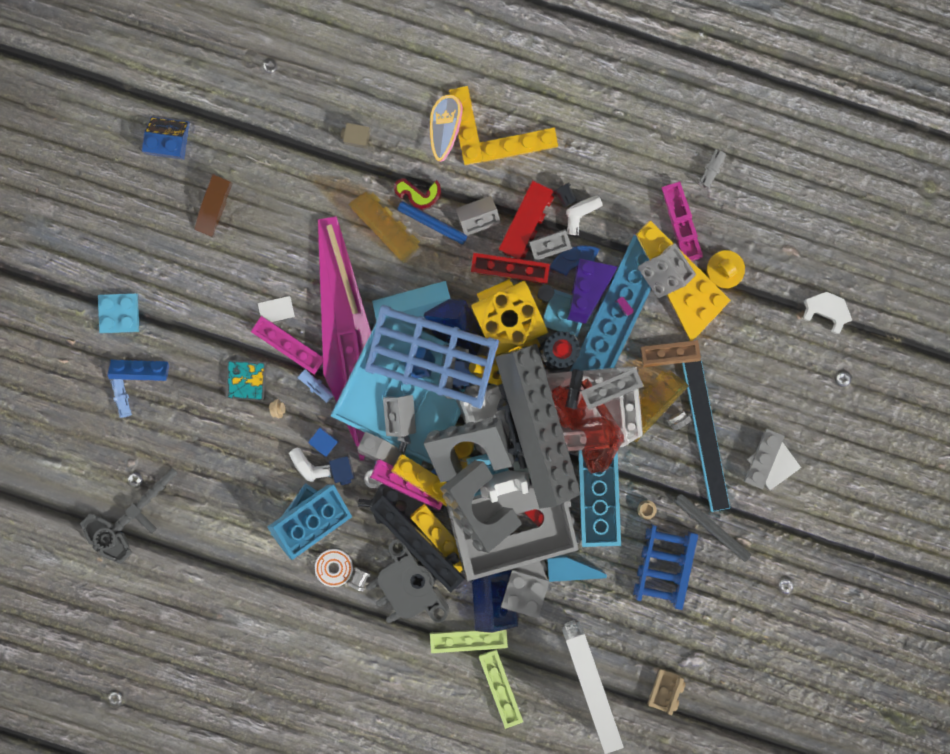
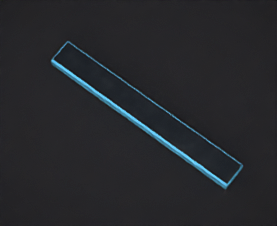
[682,360,730,512]

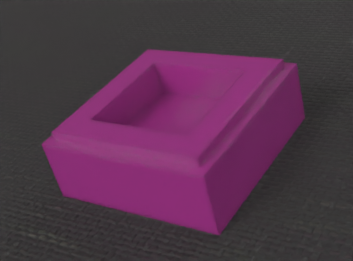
[615,297,634,317]

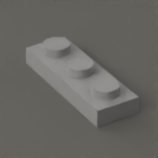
[581,368,644,410]
[744,428,785,489]

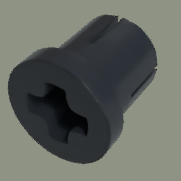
[553,182,577,207]

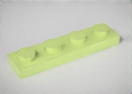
[430,628,508,653]
[479,649,523,729]

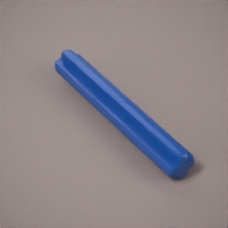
[397,201,467,244]

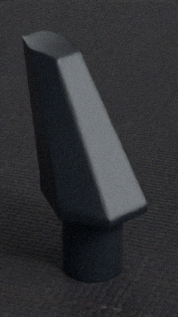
[397,435,411,452]

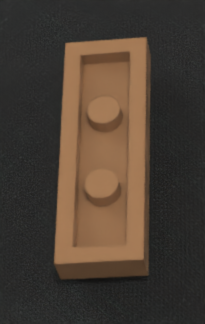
[641,340,701,367]

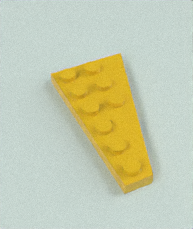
[636,221,731,341]

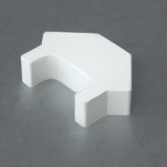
[802,292,852,334]
[480,470,530,503]

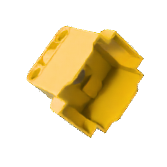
[471,279,548,357]

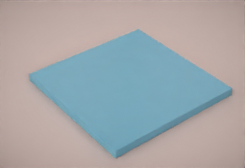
[331,316,477,465]

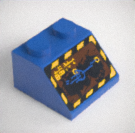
[142,116,190,160]

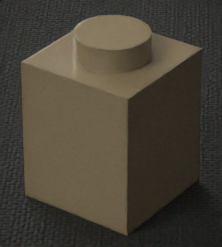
[341,123,371,149]

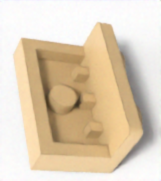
[647,668,685,715]

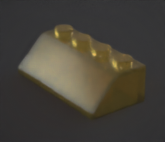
[348,191,420,264]
[632,370,689,443]

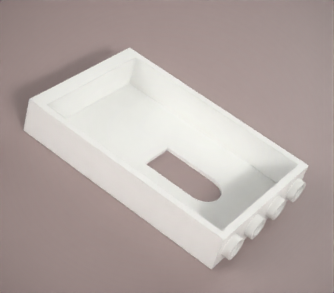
[561,620,624,754]

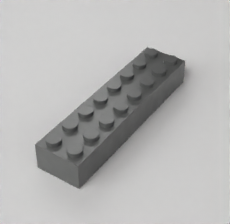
[495,344,580,509]

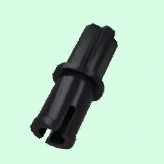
[565,369,584,409]

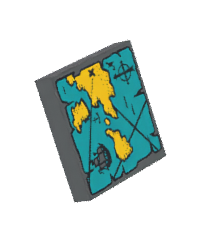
[225,360,267,401]

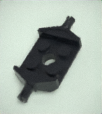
[497,384,527,469]
[358,485,444,527]

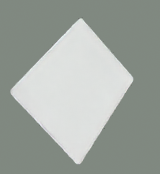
[258,296,295,322]

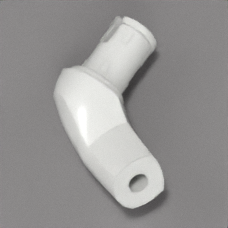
[565,196,603,235]
[289,448,333,482]

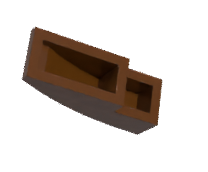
[194,175,233,237]

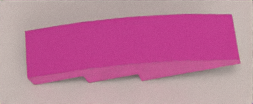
[662,182,703,261]

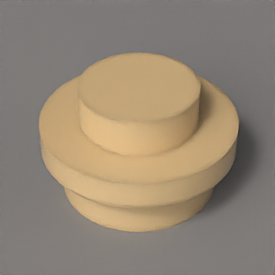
[269,399,285,419]
[637,500,657,519]

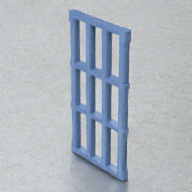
[365,305,499,409]

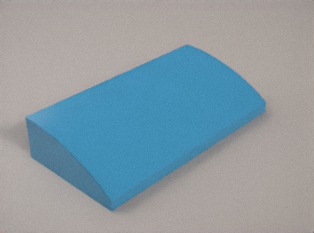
[267,485,352,560]

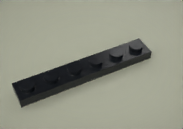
[370,495,466,593]

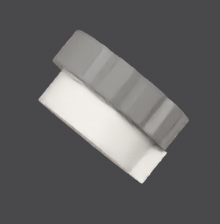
[667,411,691,431]

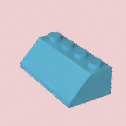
[372,281,456,327]

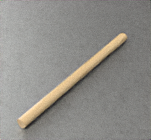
[326,225,358,314]

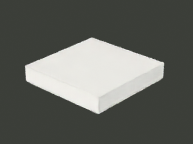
[747,442,801,490]

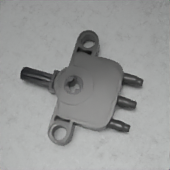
[366,537,460,623]

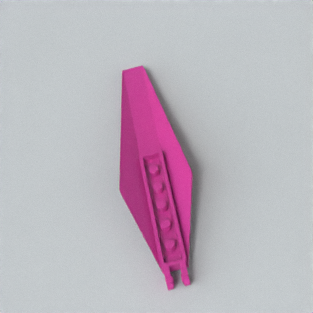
[318,216,371,461]

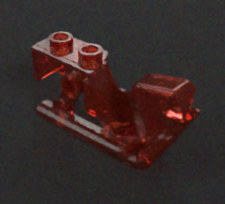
[551,378,624,474]

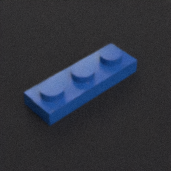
[108,360,169,381]

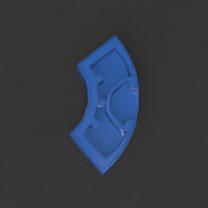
[550,245,600,276]

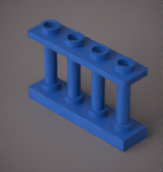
[633,524,698,610]

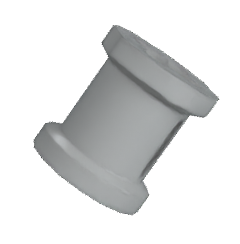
[348,567,371,592]

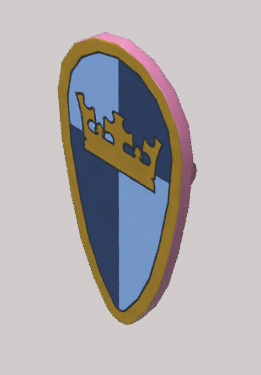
[430,95,462,162]

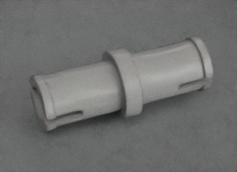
[698,150,726,189]

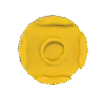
[706,250,745,289]

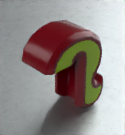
[394,178,441,210]

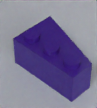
[567,259,617,324]

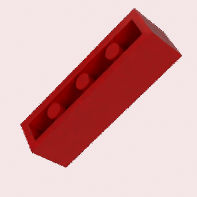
[498,181,554,259]
[471,253,550,284]

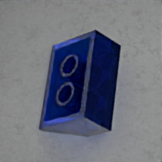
[423,299,485,355]
[472,569,518,633]

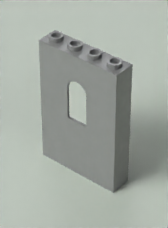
[446,480,580,581]

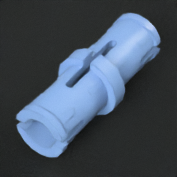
[298,369,333,403]
[111,379,132,418]

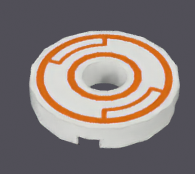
[315,548,353,587]

